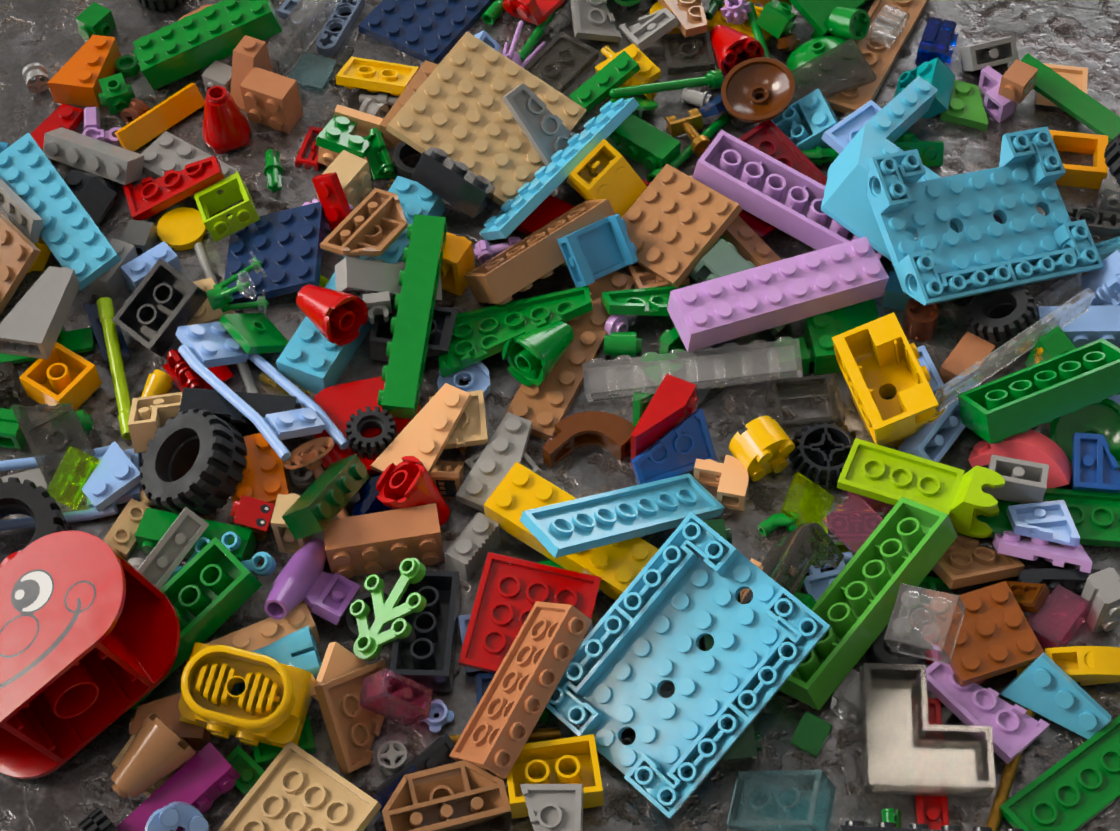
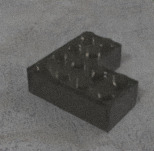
[859,663,996,797]

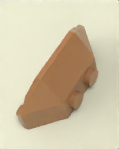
[320,188,408,260]
[382,760,511,831]

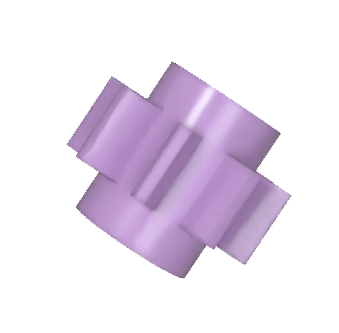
[721,0,752,25]

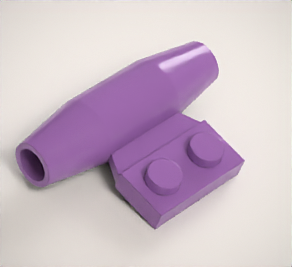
[264,538,361,625]

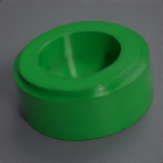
[115,55,140,78]

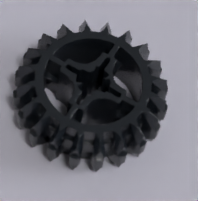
[788,419,856,491]

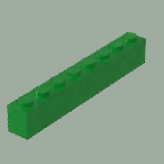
[378,214,447,419]

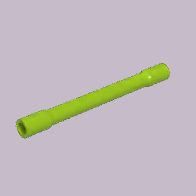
[96,297,131,440]

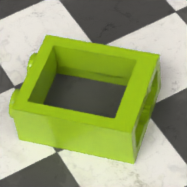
[193,172,260,242]

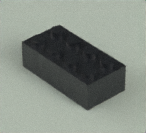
[389,571,461,692]

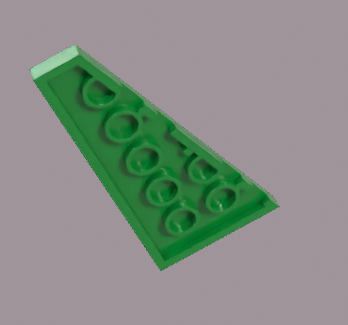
[438,285,593,378]

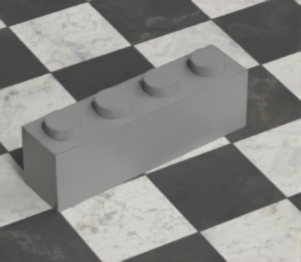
[43,127,144,185]
[335,256,442,305]

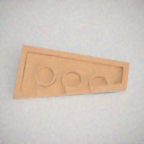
[370,383,471,475]

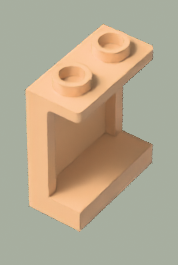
[318,104,384,166]

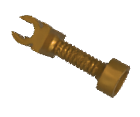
[664,108,712,157]

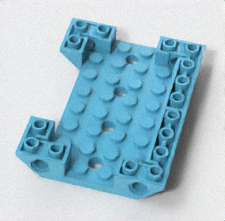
[867,126,1104,306]

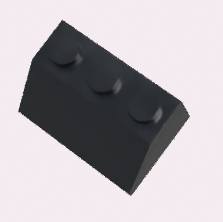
[410,147,495,219]

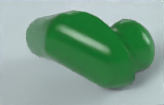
[757,512,801,537]

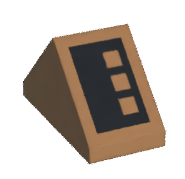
[431,460,465,499]

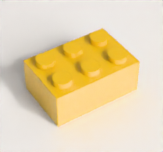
[507,734,604,819]

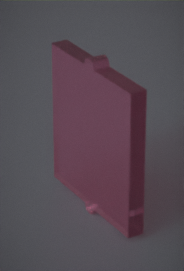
[822,494,883,554]

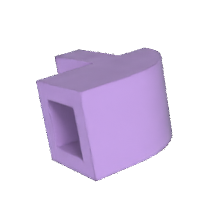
[978,65,1017,123]

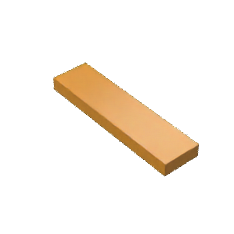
[115,83,205,152]

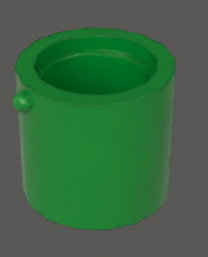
[828,6,870,41]

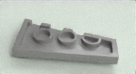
[456,412,532,512]

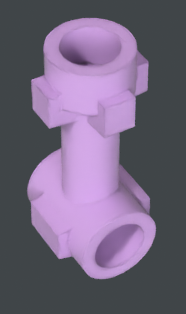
[473,236,521,264]

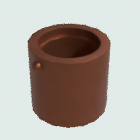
[902,298,940,342]

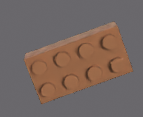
[323,503,445,579]

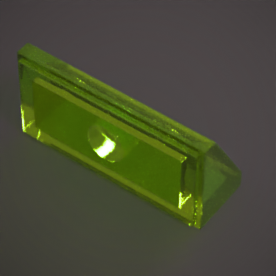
[47,446,101,510]

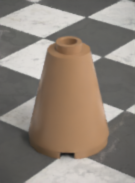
[111,712,197,799]

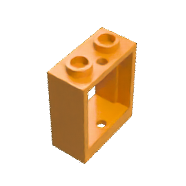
[1049,130,1108,189]

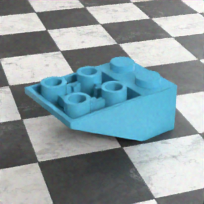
[755,88,839,150]

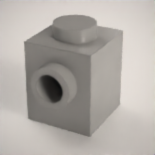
[202,60,232,93]

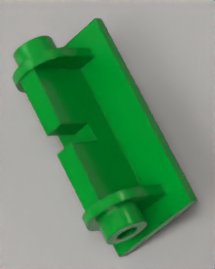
[361,128,397,180]

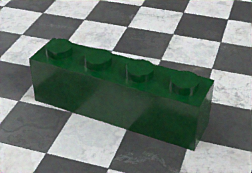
[282,454,370,541]

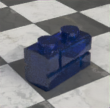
[915,17,959,66]

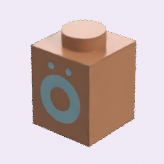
[998,59,1038,104]

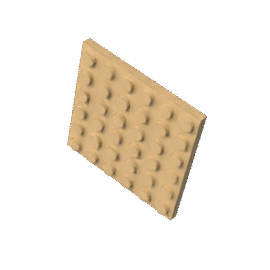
[386,32,587,206]

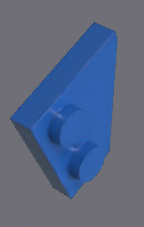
[1072,432,1120,493]

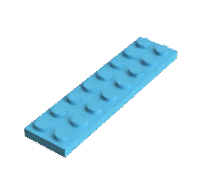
[479,97,639,241]
[0,132,122,291]
[520,473,725,558]

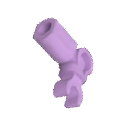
[82,107,122,147]

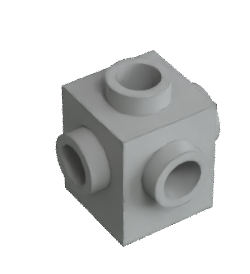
[1098,173,1120,213]

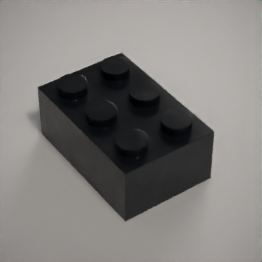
[112,258,208,357]

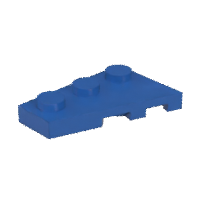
[631,408,718,485]

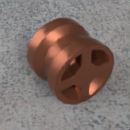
[121,99,150,124]

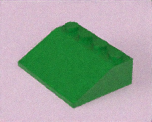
[799,299,880,376]

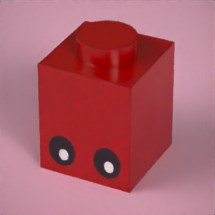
[230,495,275,534]

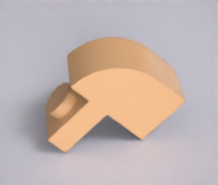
[694,455,749,511]

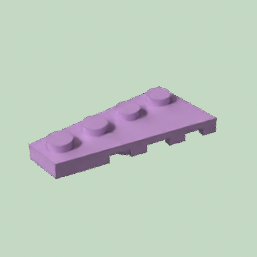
[917,657,1050,764]

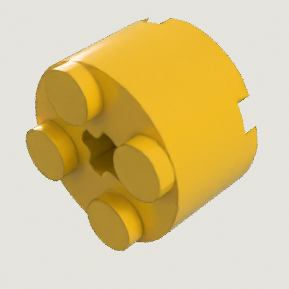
[729,416,795,481]

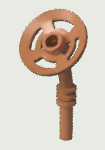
[283,437,350,518]

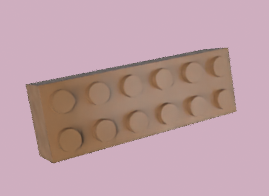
[464,199,615,305]

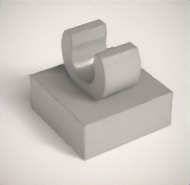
[362,291,392,324]

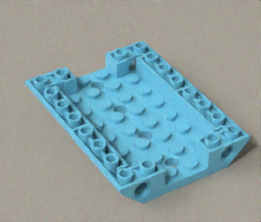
[546,512,831,819]

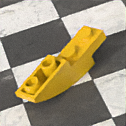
[1017,646,1120,686]

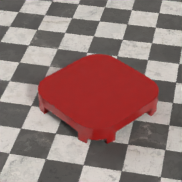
[313,376,421,476]

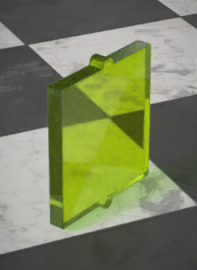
[780,472,834,536]

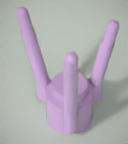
[502,20,546,69]

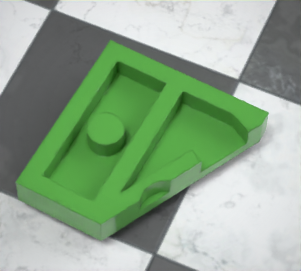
[940,80,988,131]

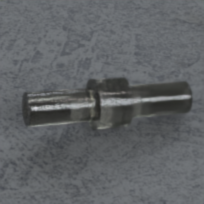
[330,47,354,87]

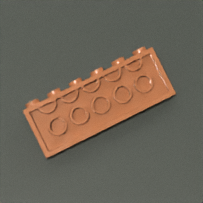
[449,601,592,779]

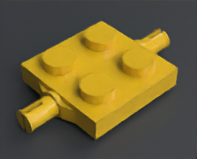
[595,43,662,100]

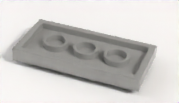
[141,131,240,201]

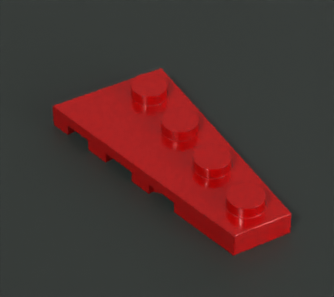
[123,156,225,221]

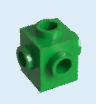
[98,73,135,115]

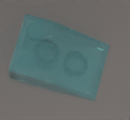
[726,769,836,831]

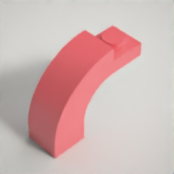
[968,429,1072,488]

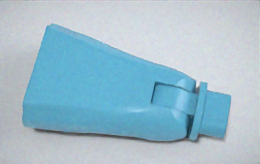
[231,625,322,694]

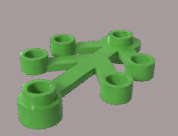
[350,558,426,660]

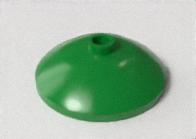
[786,36,858,88]
[1049,398,1120,469]

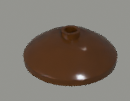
[721,57,796,123]

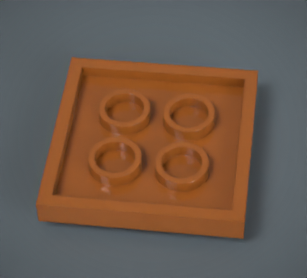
[923,581,1045,687]

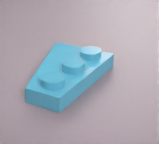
[1000,652,1112,739]

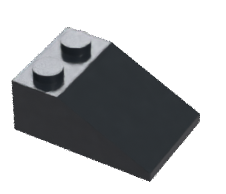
[369,300,458,361]

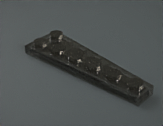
[725,38,876,130]

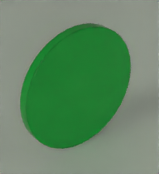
[610,97,658,118]

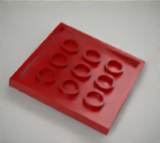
[458,552,601,674]

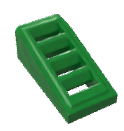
[633,393,654,428]

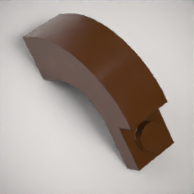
[543,411,635,469]

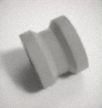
[22,63,50,93]
[359,97,389,118]
[377,741,409,778]

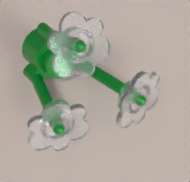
[207,251,269,318]

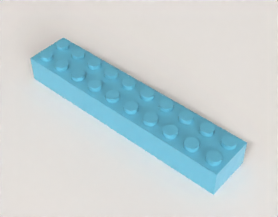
[276,176,445,394]

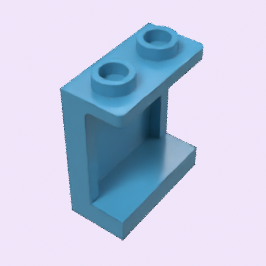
[556,214,638,288]

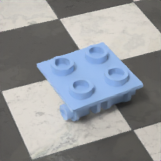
[1078,249,1120,306]

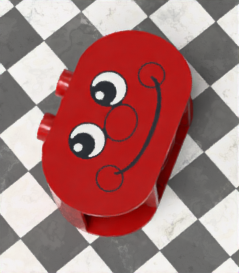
[0,530,180,780]

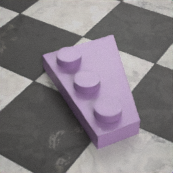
[992,531,1093,573]

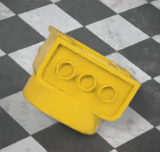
[832,312,939,447]
[178,642,316,748]

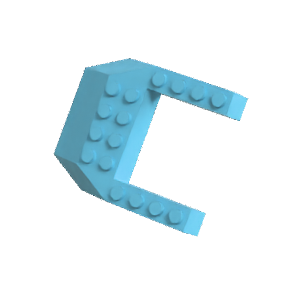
[821,76,995,261]

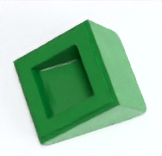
[790,711,832,758]

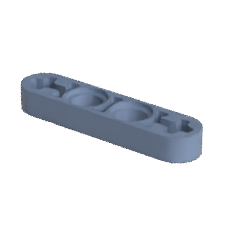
[316,0,366,57]

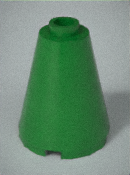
[502,321,574,387]

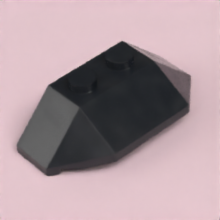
[64,170,118,226]

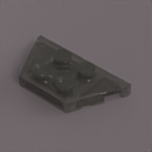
[11,404,96,500]

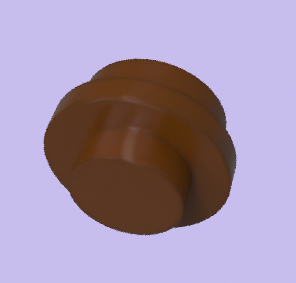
[777,33,800,52]

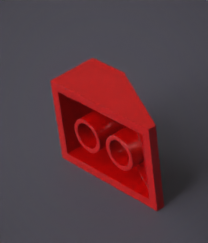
[631,374,699,466]

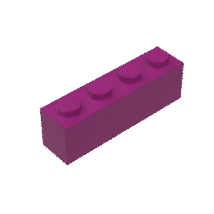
[116,742,240,831]

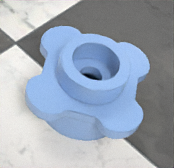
[418,699,454,733]

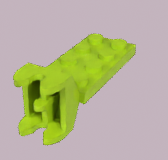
[837,438,1005,538]

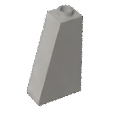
[0,266,80,360]

